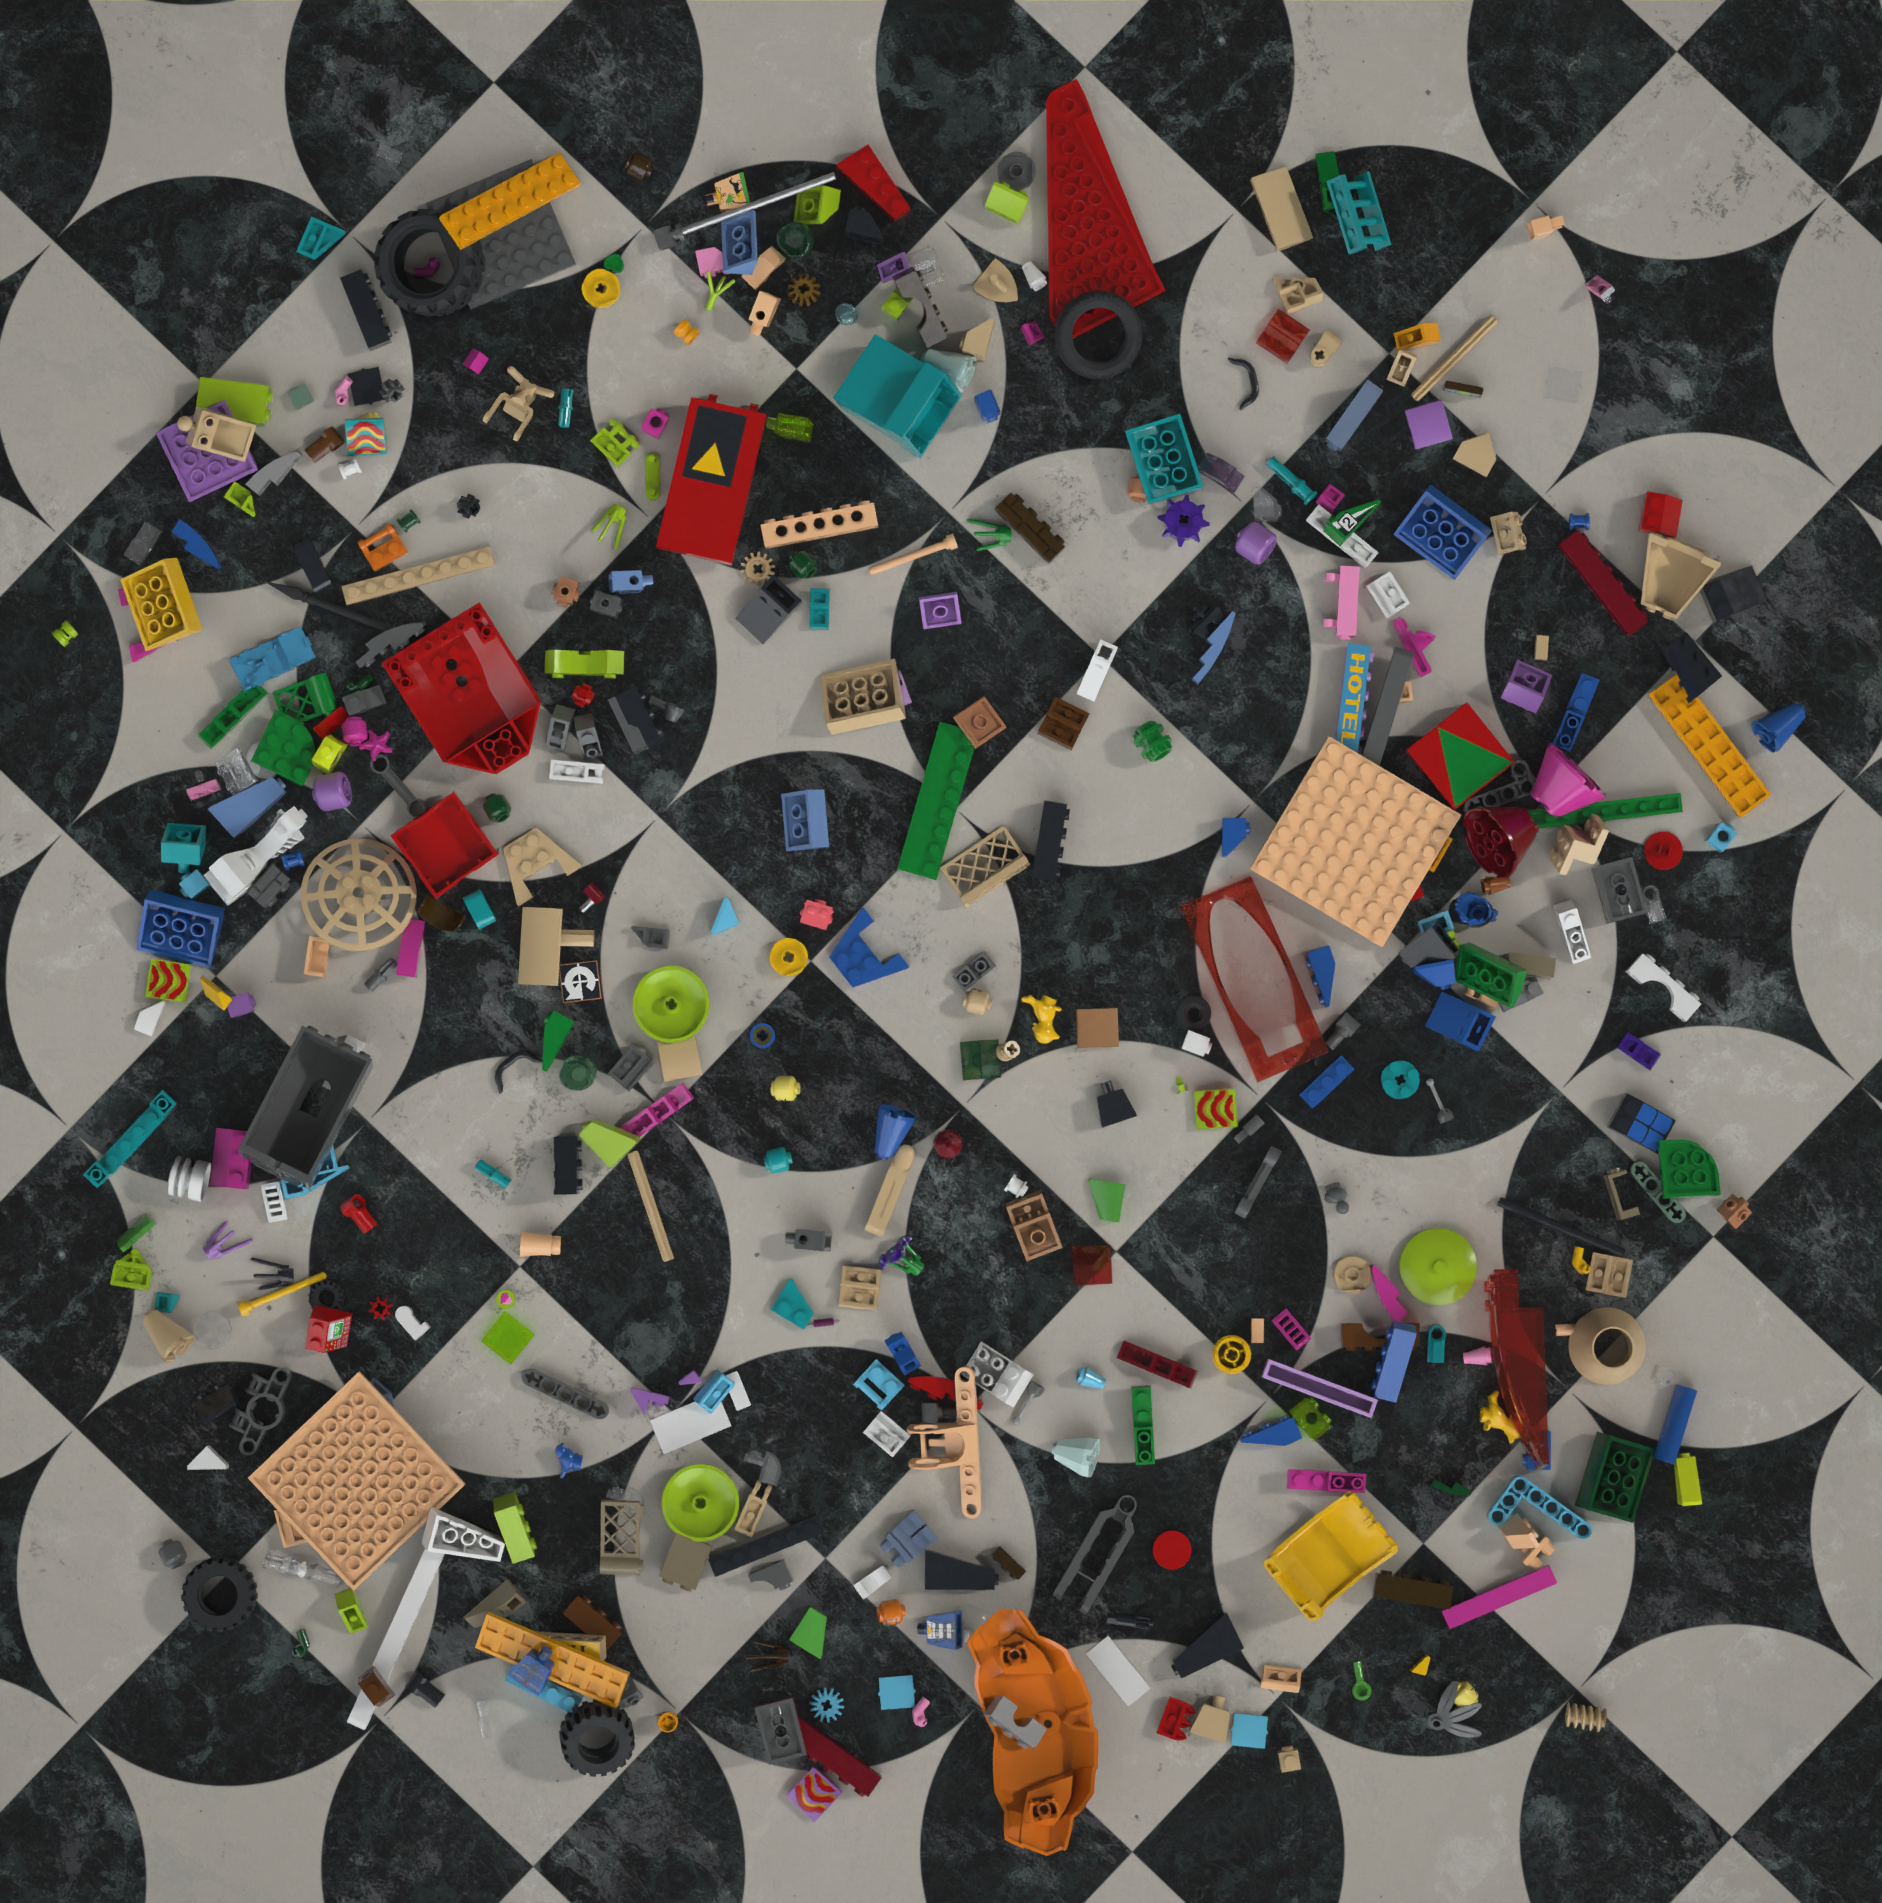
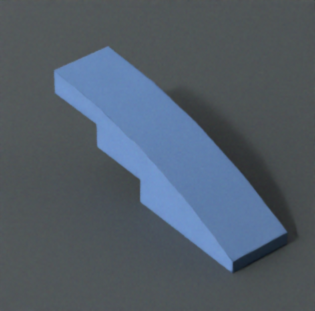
[1192,611,1236,685]

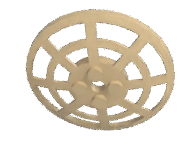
[301,839,417,952]

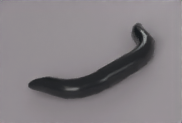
[1228,358,1259,410]
[495,1051,543,1094]

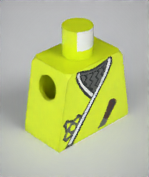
[312,734,348,774]

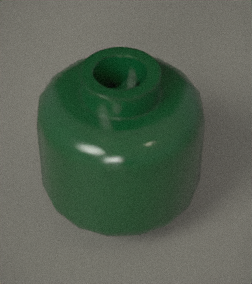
[788,551,817,579]
[483,793,511,823]

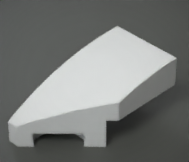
[134,1000,166,1036]

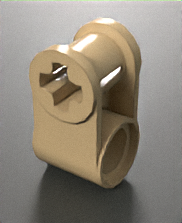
[1310,330,1343,367]

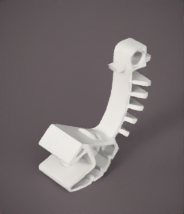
[204,806,307,906]

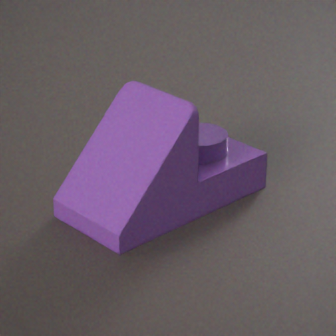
[631,1387,670,1415]

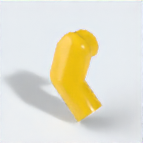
[1572,1247,1591,1274]

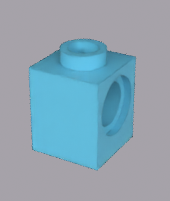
[1705,822,1737,853]

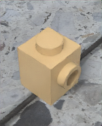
[1277,1746,1301,1773]

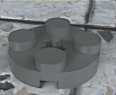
[997,152,1036,191]

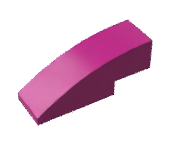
[396,919,425,978]
[1371,1264,1408,1322]

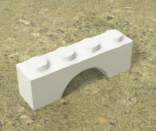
[1625,954,1701,1022]

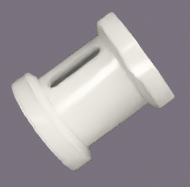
[338,457,362,480]

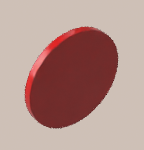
[1644,831,1683,870]
[1153,1531,1192,1570]

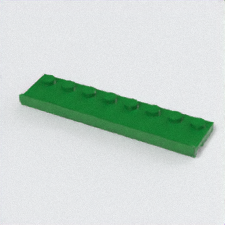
[898,722,974,880]

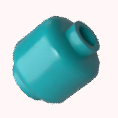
[763,1147,793,1174]

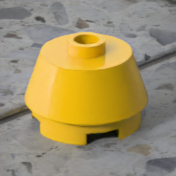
[1212,1335,1251,1374]

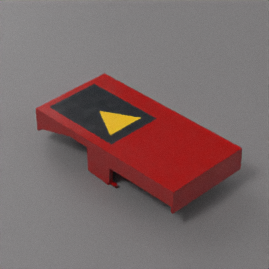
[656,394,767,566]

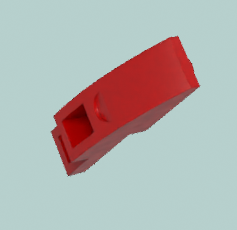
[908,1376,984,1410]

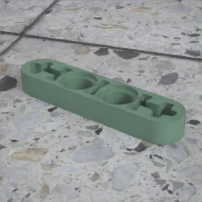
[1630,1161,1686,1223]

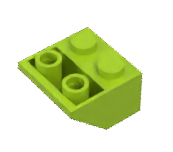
[985,181,1029,225]

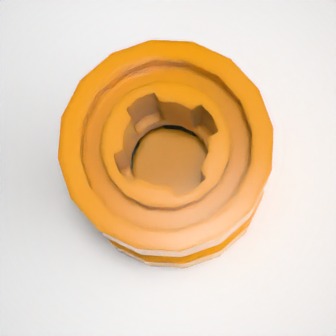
[673,319,700,345]
[658,1711,678,1732]

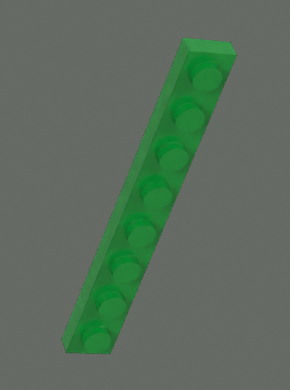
[1528,793,1683,829]

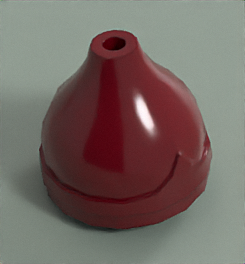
[933,1130,963,1159]

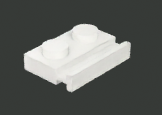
[1366,571,1410,619]
[863,1411,910,1457]

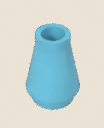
[1076,1367,1106,1389]

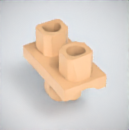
[1521,1535,1555,1570]

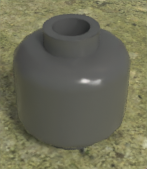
[158,1539,187,1569]

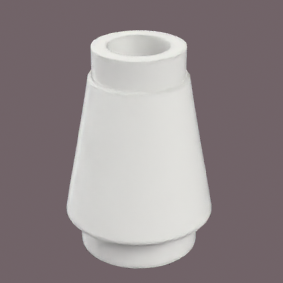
[1022,261,1047,291]

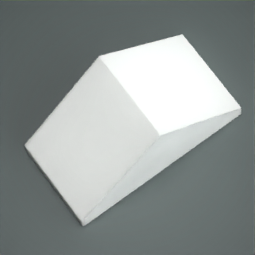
[187,1445,229,1470]

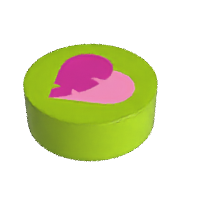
[496,1290,516,1309]

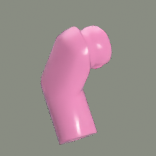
[335,376,353,406]
[912,1697,930,1727]

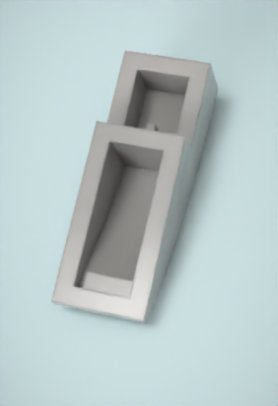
[246,451,302,496]

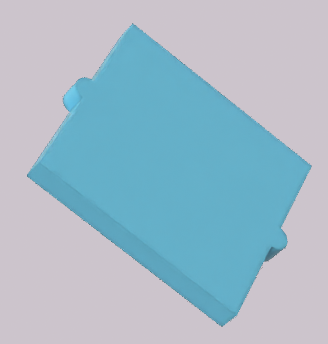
[878,1675,916,1710]
[1231,1713,1268,1749]

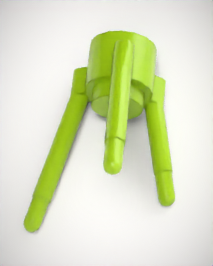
[592,503,627,549]

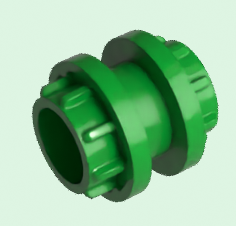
[1133,721,1172,762]

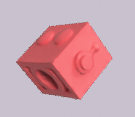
[800,899,834,930]

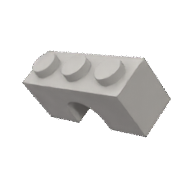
[984,1695,1047,1749]

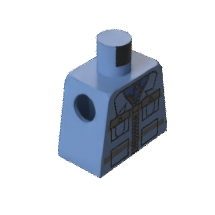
[608,570,653,595]

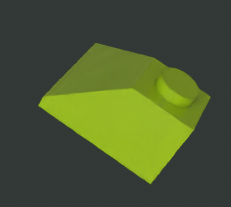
[793,185,841,225]

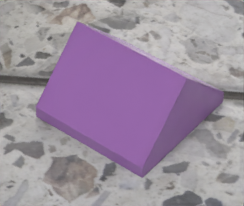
[919,592,961,629]

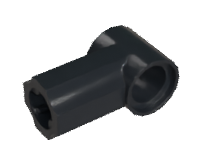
[405,1671,446,1708]

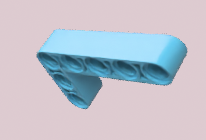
[1487,1475,1592,1539]

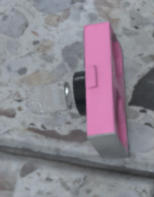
[1585,275,1615,304]
[186,770,221,800]

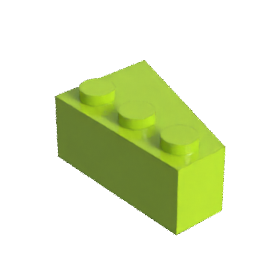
[493,1492,537,1564]

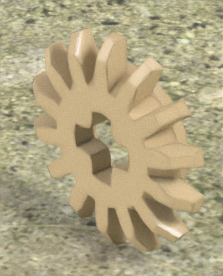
[741,552,775,586]

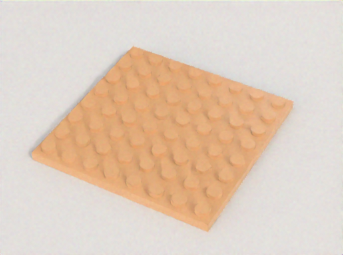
[1250,736,1461,947]
[248,1371,465,1591]

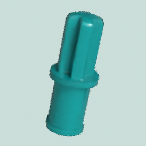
[558,389,574,428]
[475,1159,512,1189]

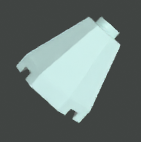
[1052,1438,1100,1477]

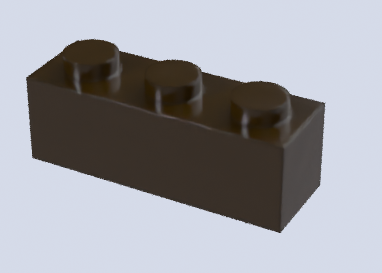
[992,1546,1026,1580]

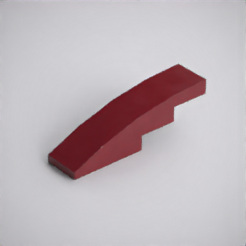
[1117,1340,1198,1389]

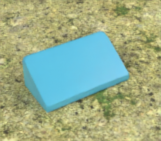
[693,1370,735,1414]

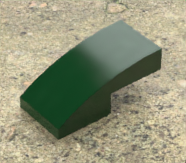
[1430,1478,1472,1496]

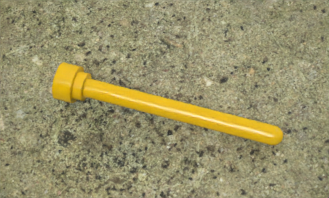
[237,1272,327,1316]

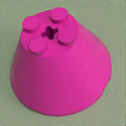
[1531,743,1607,818]

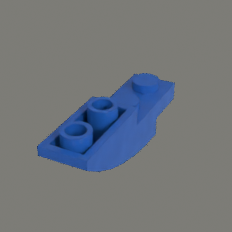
[1553,672,1600,752]

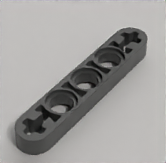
[522,1368,609,1419]

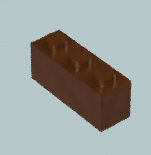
[563,1595,623,1651]

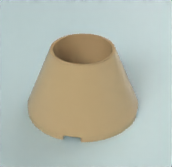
[1568,1307,1646,1385]

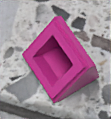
[1020,321,1044,345]
[463,348,489,375]

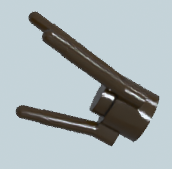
[745,1640,789,1672]

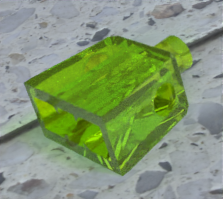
[766,413,814,442]

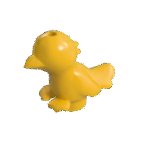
[1021,995,1062,1044]
[1480,1390,1525,1444]

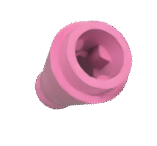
[1463,1346,1492,1365]

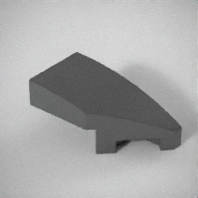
[631,926,670,949]

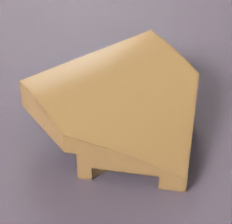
[1453,432,1496,477]

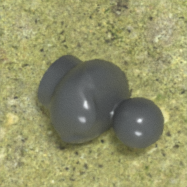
[1324,1182,1349,1214]

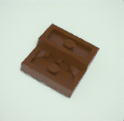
[1037,697,1090,751]

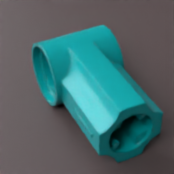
[1427,1324,1446,1363]

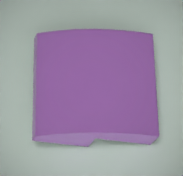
[1404,400,1453,449]

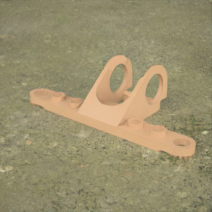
[907,1366,982,1519]

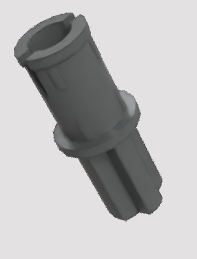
[364,958,398,992]

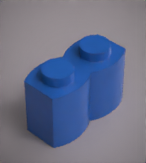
[974,390,1000,423]

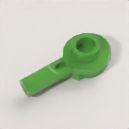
[1352,1661,1371,1700]

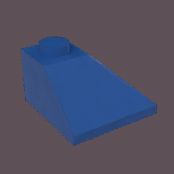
[1412,960,1456,990]

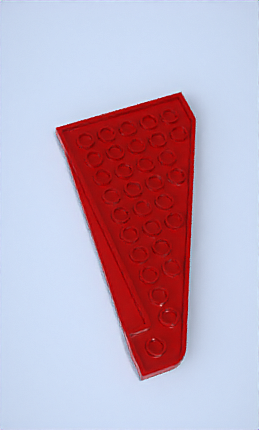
[1046,79,1165,339]

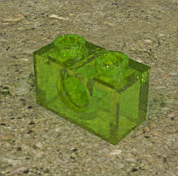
[1288,1397,1331,1442]

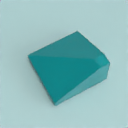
[155,1292,180,1313]

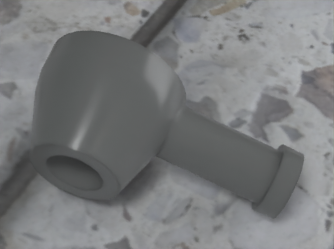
[649,695,685,722]

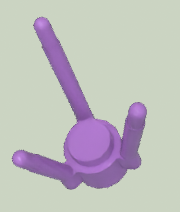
[202,1221,253,1260]

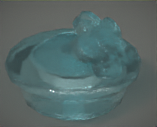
[835,303,858,326]

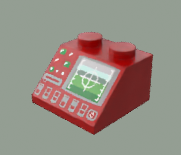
[305,1305,352,1353]

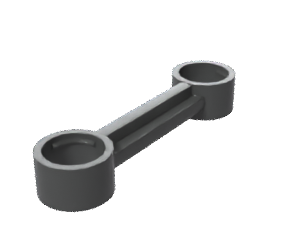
[370,755,428,817]
[1234,1146,1282,1219]

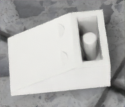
[961,1342,1034,1407]

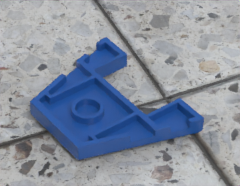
[829,908,909,988]

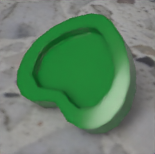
[604,254,624,273]

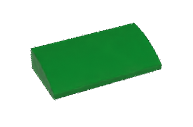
[1455,942,1527,1008]

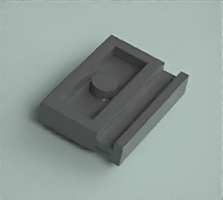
[608,1044,654,1092]

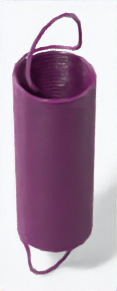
[808,1318,840,1327]

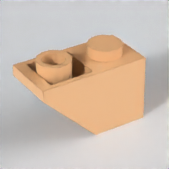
[1498,1514,1540,1549]

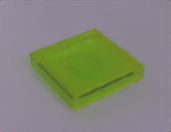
[481,1311,536,1365]

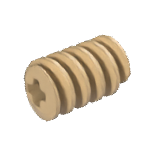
[1565,1702,1607,1732]

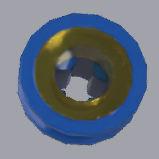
[750,1023,775,1048]

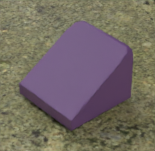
[679,1370,703,1385]

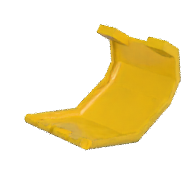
[1264,1491,1399,1621]

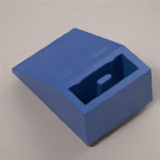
[1425,992,1496,1052]

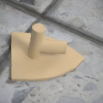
[971,258,1018,302]

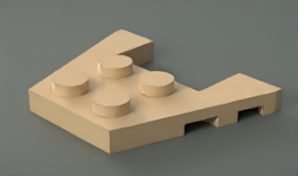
[504,828,582,906]

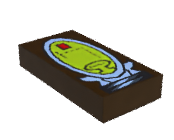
[1443,381,1484,398]

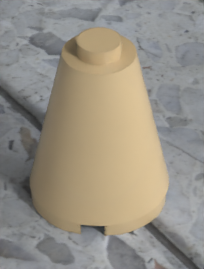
[143,1310,194,1363]

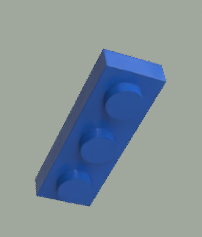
[1299,1055,1354,1109]

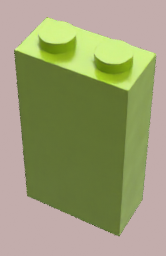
[196,377,273,426]

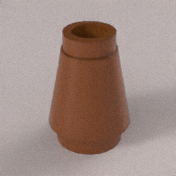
[1481,876,1511,895]

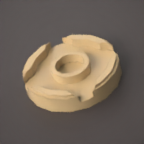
[1333,1256,1372,1294]

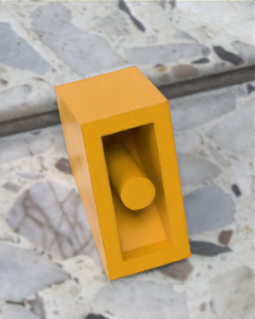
[1394,323,1441,351]

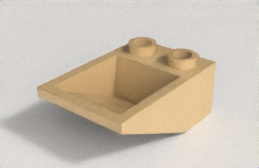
[177,406,256,462]

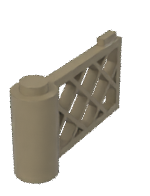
[600,1500,644,1576]

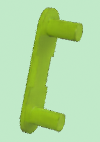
[645,453,660,501]

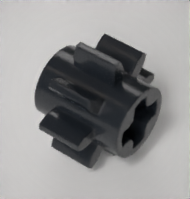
[457,494,481,519]

